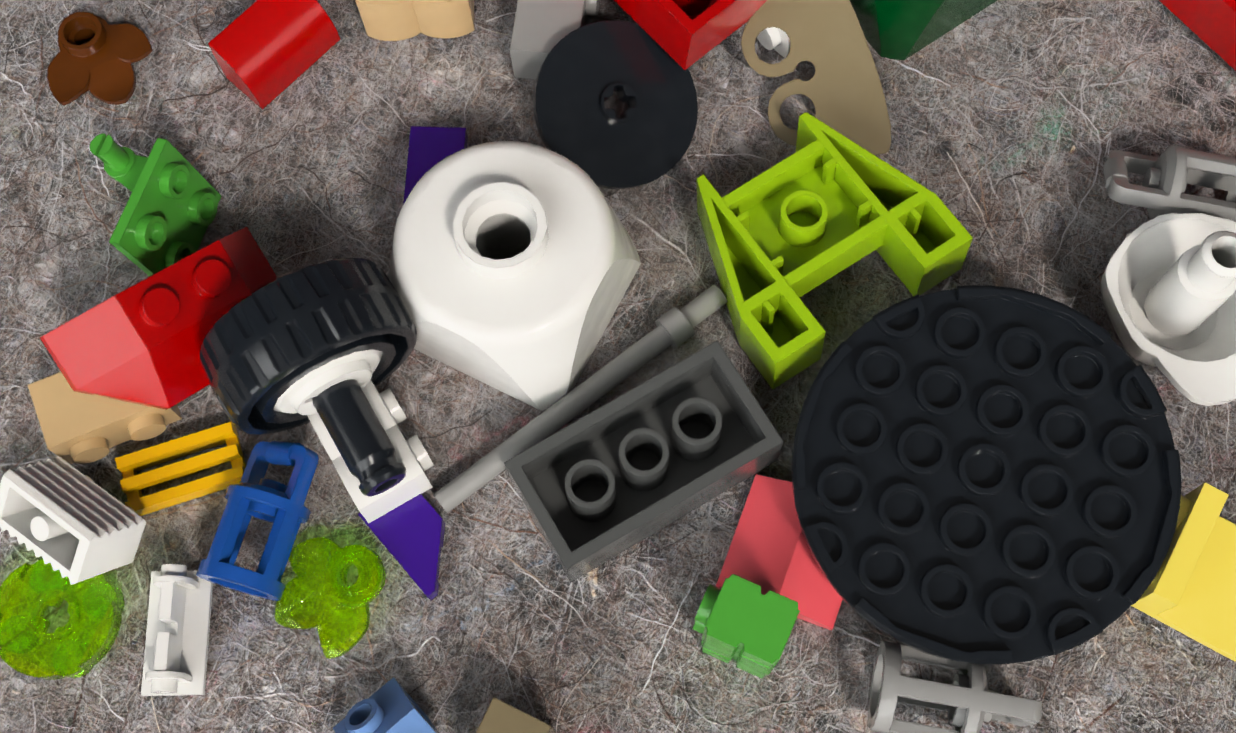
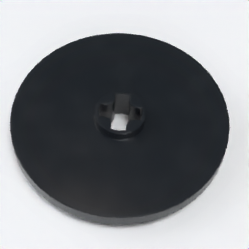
[533,20,698,189]

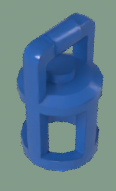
[196,440,319,601]

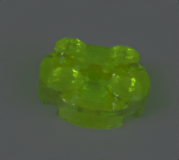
[0,559,125,680]

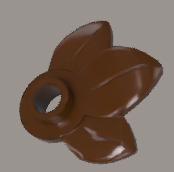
[47,12,153,106]

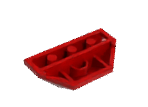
[40,227,277,410]

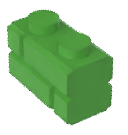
[693,574,800,679]

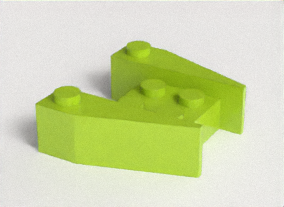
[696,112,973,389]

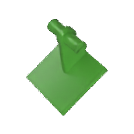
[90,134,221,276]

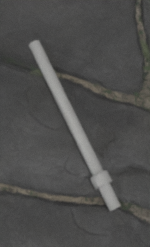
[433,284,727,513]

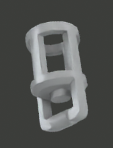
[1103,144,1236,222]
[868,640,1042,733]

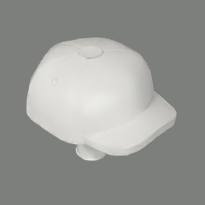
[1101,213,1236,406]

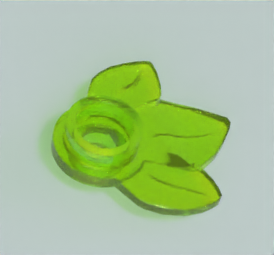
[275,537,386,659]

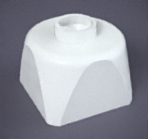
[389,141,641,411]

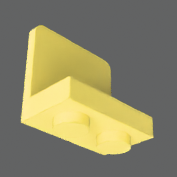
[1131,483,1236,662]

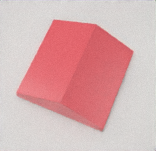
[716,474,843,631]

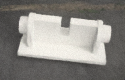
[141,564,213,696]

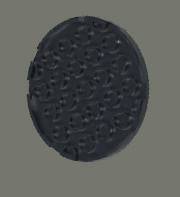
[792,285,1182,665]

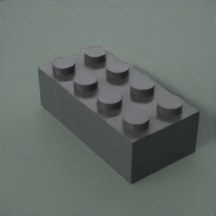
[504,341,784,583]

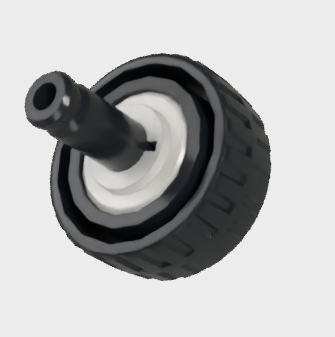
[200,257,417,497]

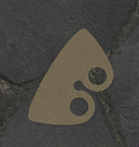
[741,0,891,155]

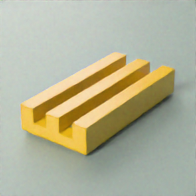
[115,422,246,516]

